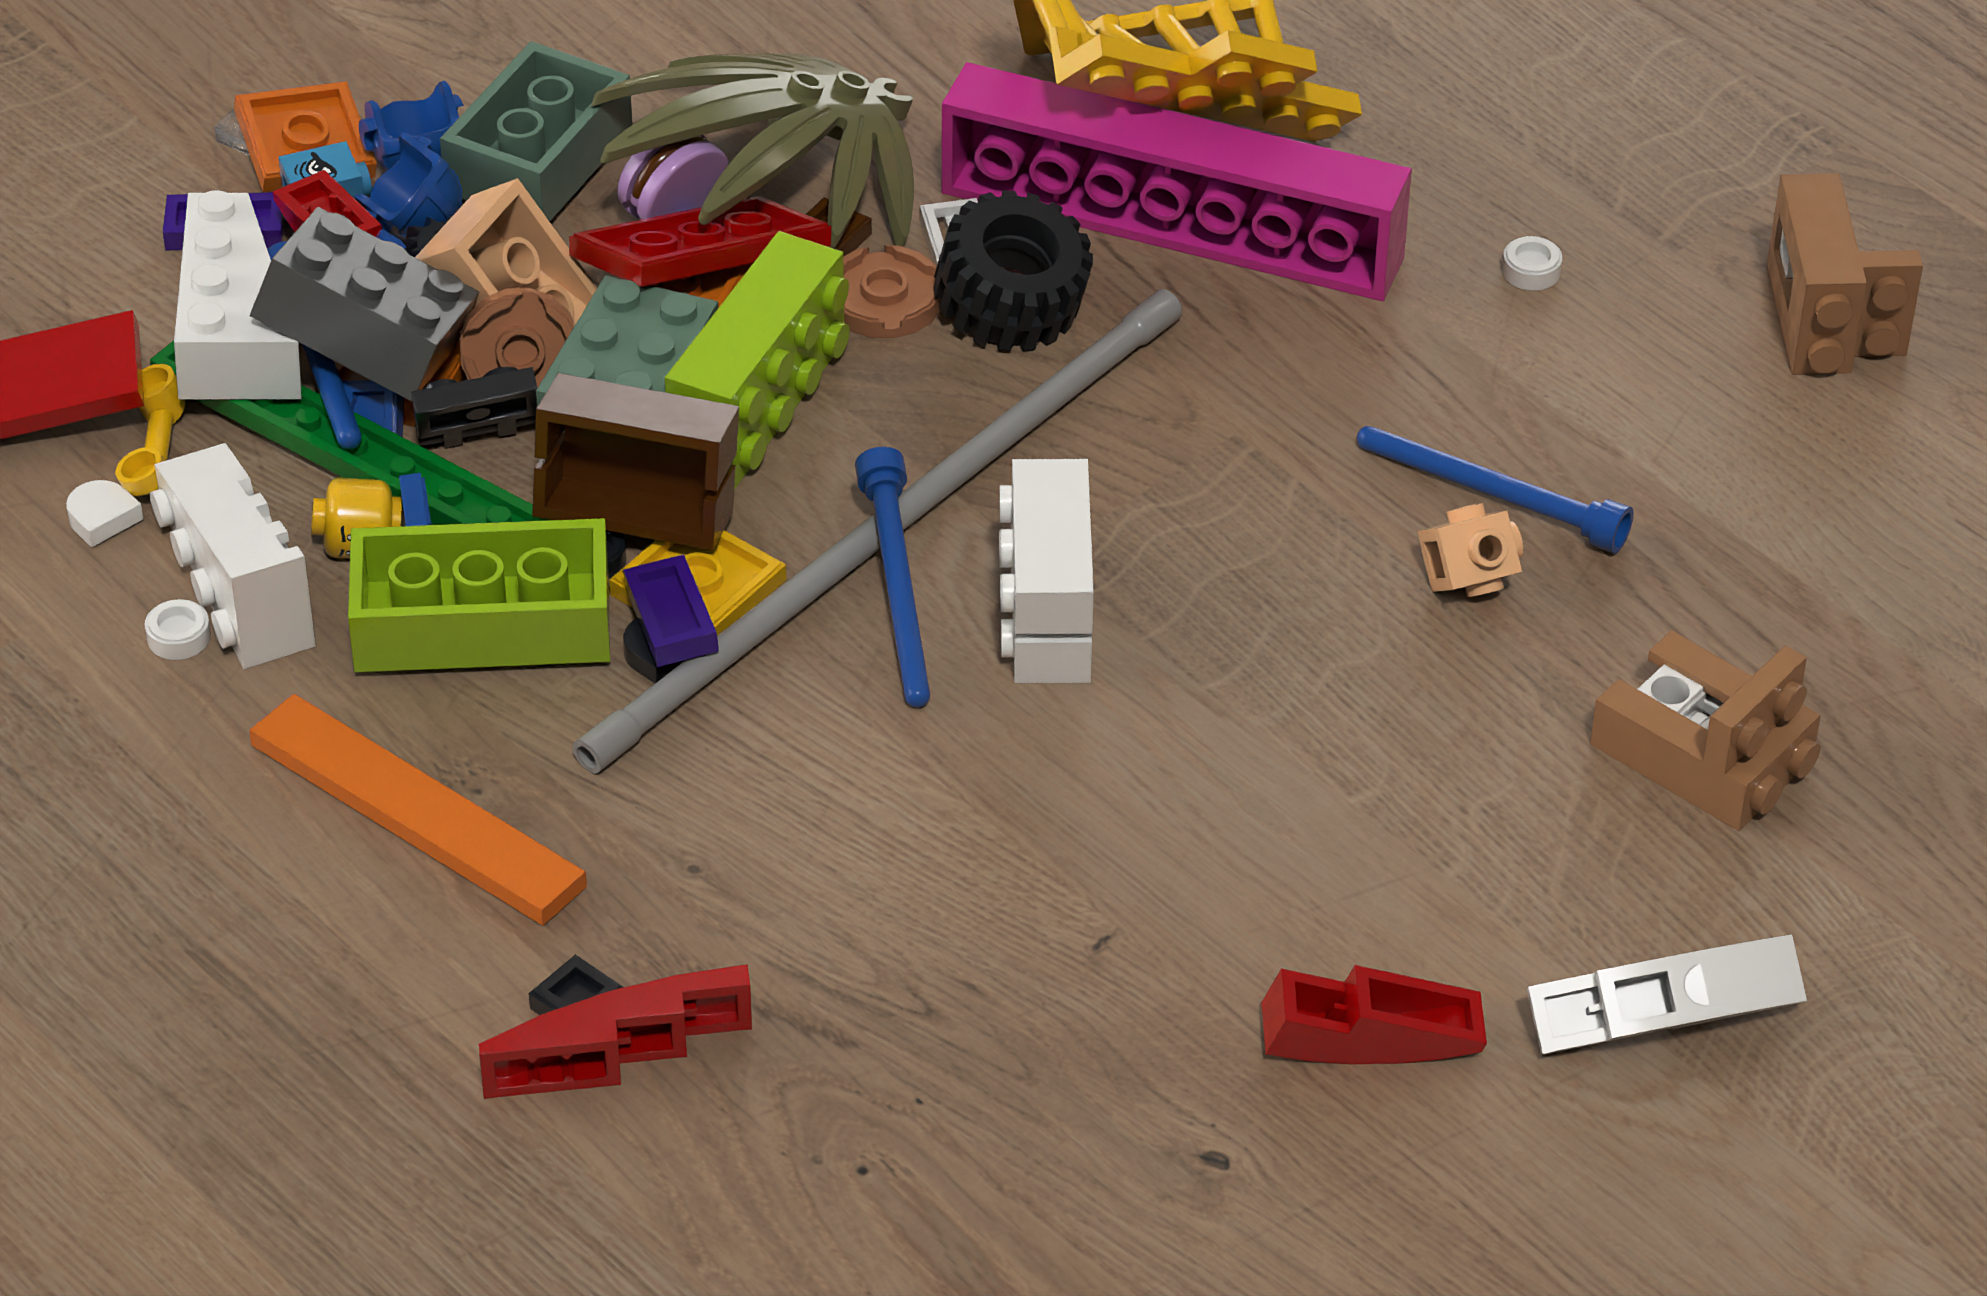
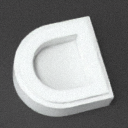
[66,480,143,547]

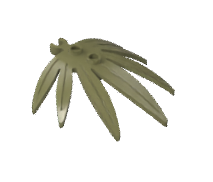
[591,54,914,249]

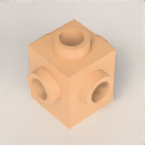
[1417,503,1523,597]

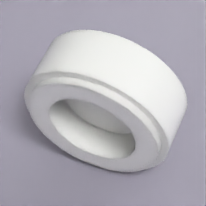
[1502,236,1562,291]
[145,599,211,660]

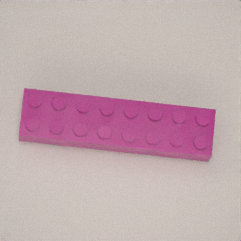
[942,62,1412,302]

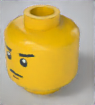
[311,477,402,559]

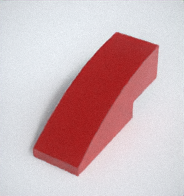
[1261,965,1487,1064]

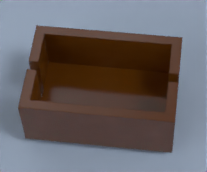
[532,373,739,550]

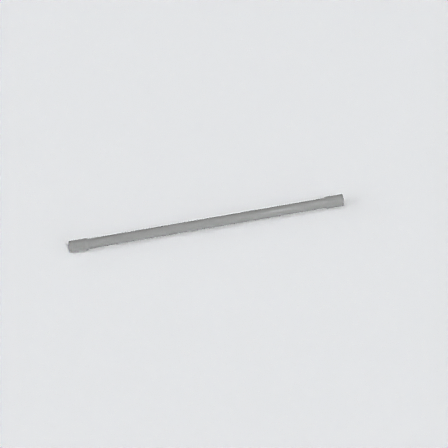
[572,289,1182,774]

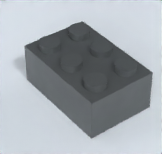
[249,207,479,401]

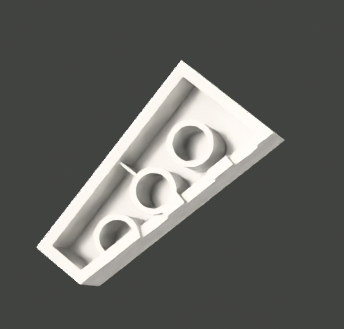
[174,190,301,399]
[150,443,316,669]

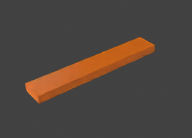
[249,694,587,926]

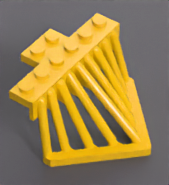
[1013,0,1362,142]

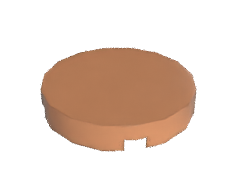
[843,245,941,338]
[459,288,575,387]

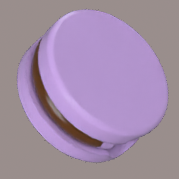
[617,135,728,220]

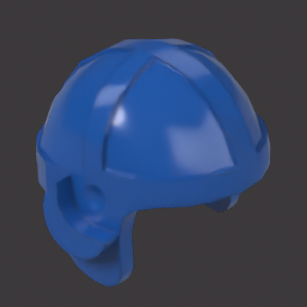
[359,81,464,171]
[353,133,463,240]

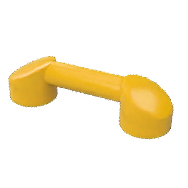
[115,364,186,497]

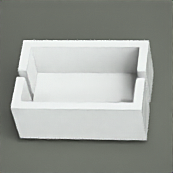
[999,459,1094,683]

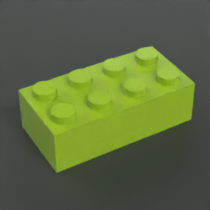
[665,231,850,489]
[348,518,610,672]

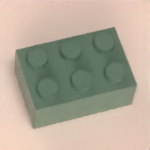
[440,41,633,222]
[536,275,719,433]

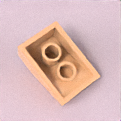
[415,178,597,325]

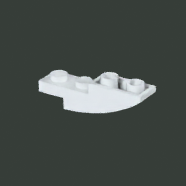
[1527,935,1807,1055]

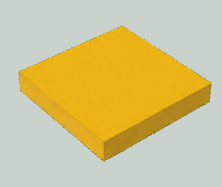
[609,530,787,635]

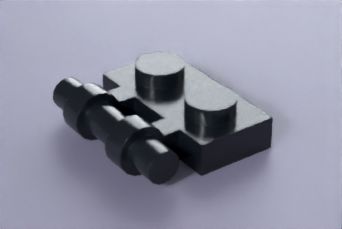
[411,367,538,448]

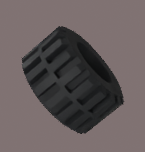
[933,190,1093,351]

